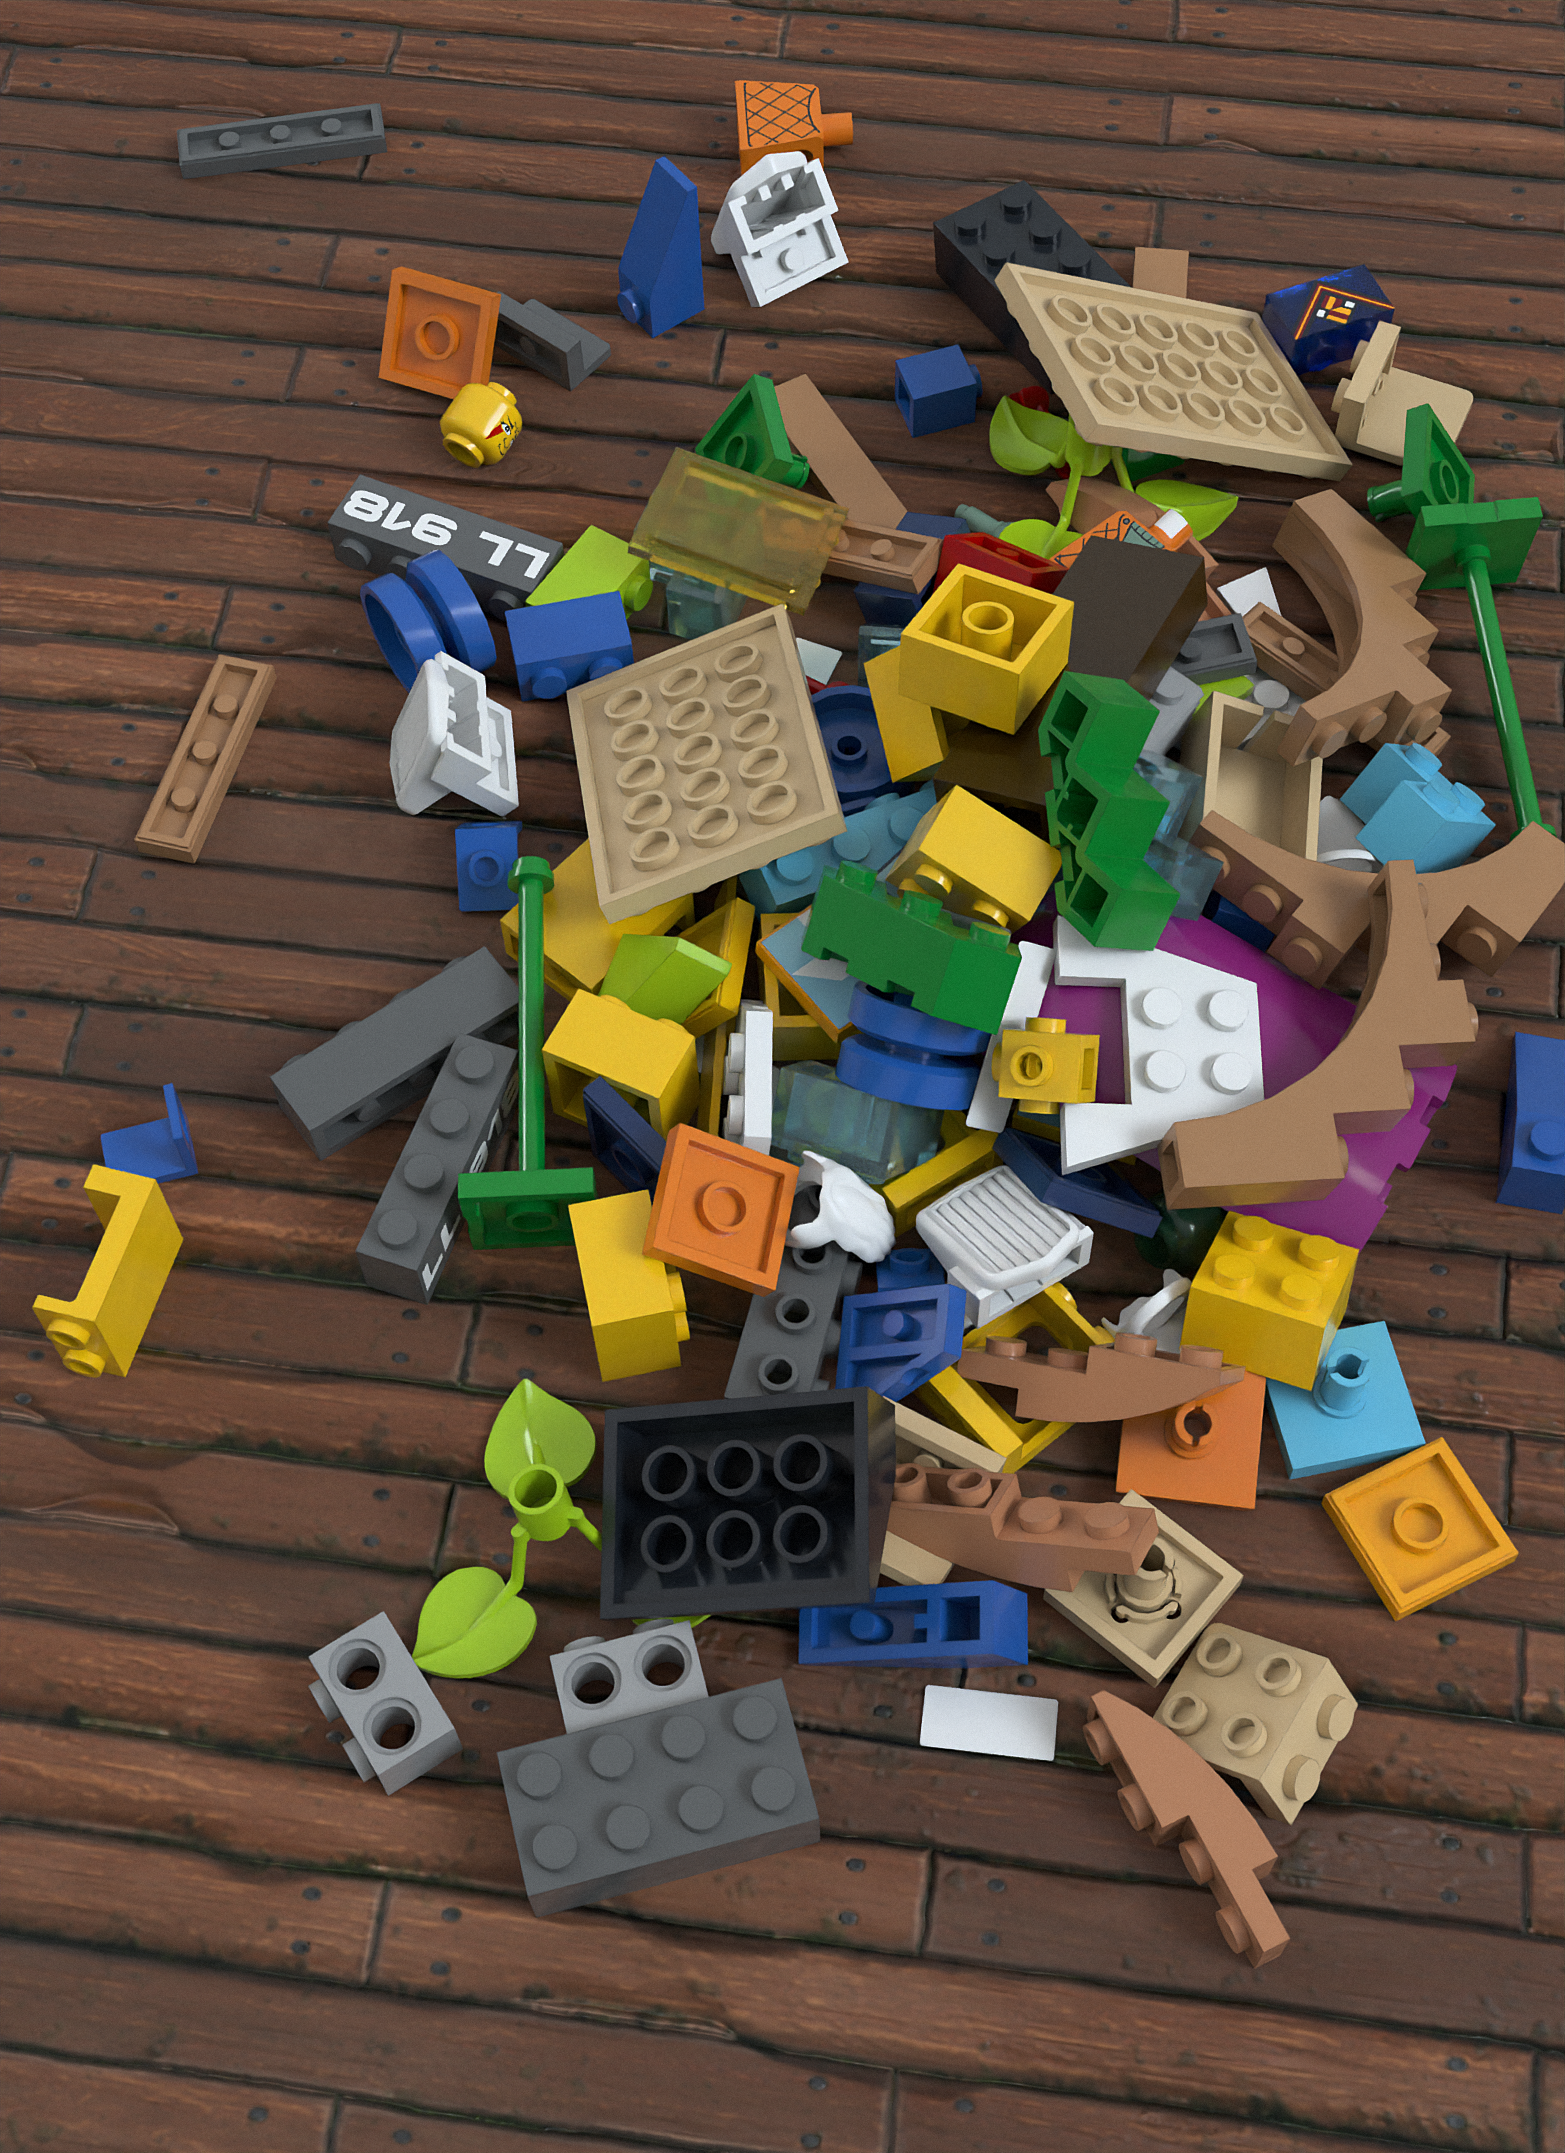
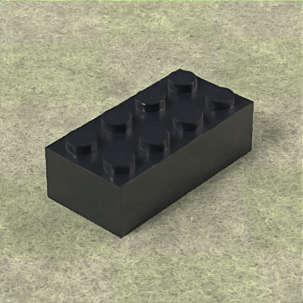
[933,180,1132,395]

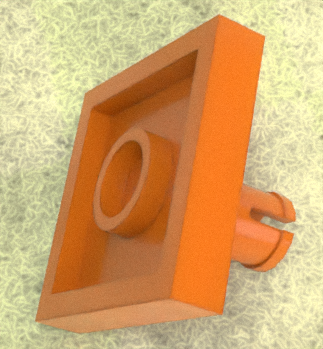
[379,266,501,399]
[642,1123,800,1297]
[1114,1371,1266,1512]

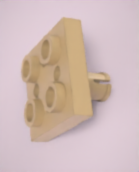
[1043,1489,1244,1688]

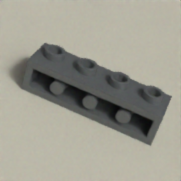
[724,1161,869,1399]

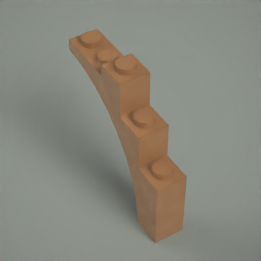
[1272,489,1452,767]
[1177,810,1565,990]
[1157,860,1478,1210]

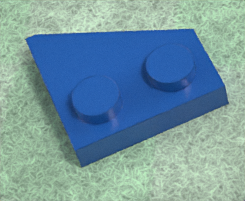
[835,1284,967,1402]

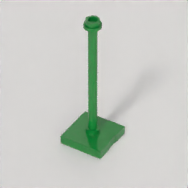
[1405,497,1557,842]
[458,856,599,1250]

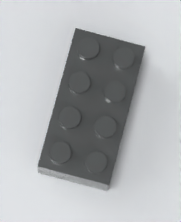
[497,1678,820,1918]

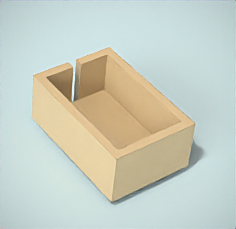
[1169,691,1323,892]

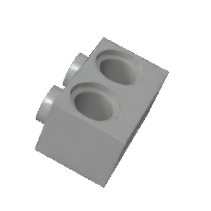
[308,1611,463,1796]
[550,1619,709,1734]

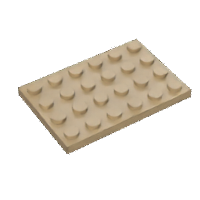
[994,263,1353,481]
[566,603,847,925]

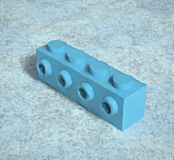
[739,779,937,923]

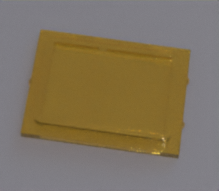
[627,447,849,616]

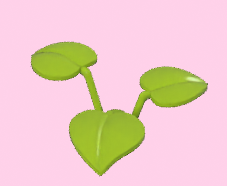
[989,395,1238,560]
[412,1379,711,1679]

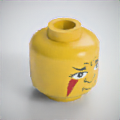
[440,382,522,468]

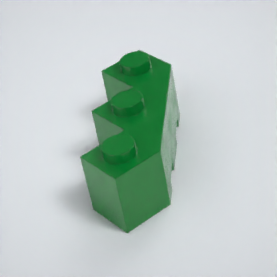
[1038,671,1181,951]
[801,860,1022,1036]

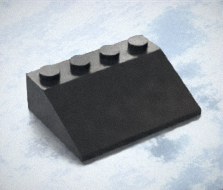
[600,1386,896,1621]

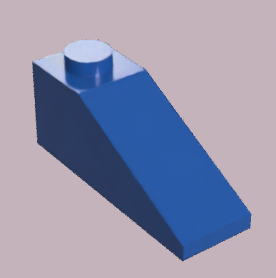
[617,156,705,338]
[1496,1032,1565,1214]
[799,1580,1028,1668]

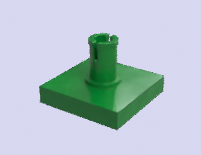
[695,374,809,537]
[1367,403,1475,523]

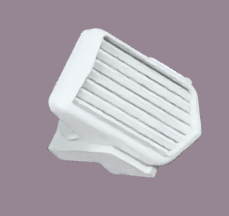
[711,151,848,307]
[389,651,519,817]
[916,1165,1094,1335]

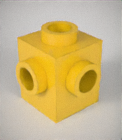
[991,1017,1100,1114]

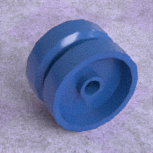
[360,550,497,693]
[811,685,915,804]
[835,981,992,1110]

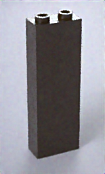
[932,535,1208,850]

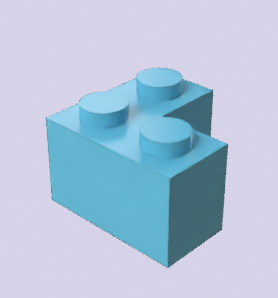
[1340,743,1496,874]

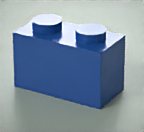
[505,591,634,702]

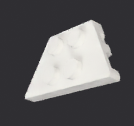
[722,999,773,1156]

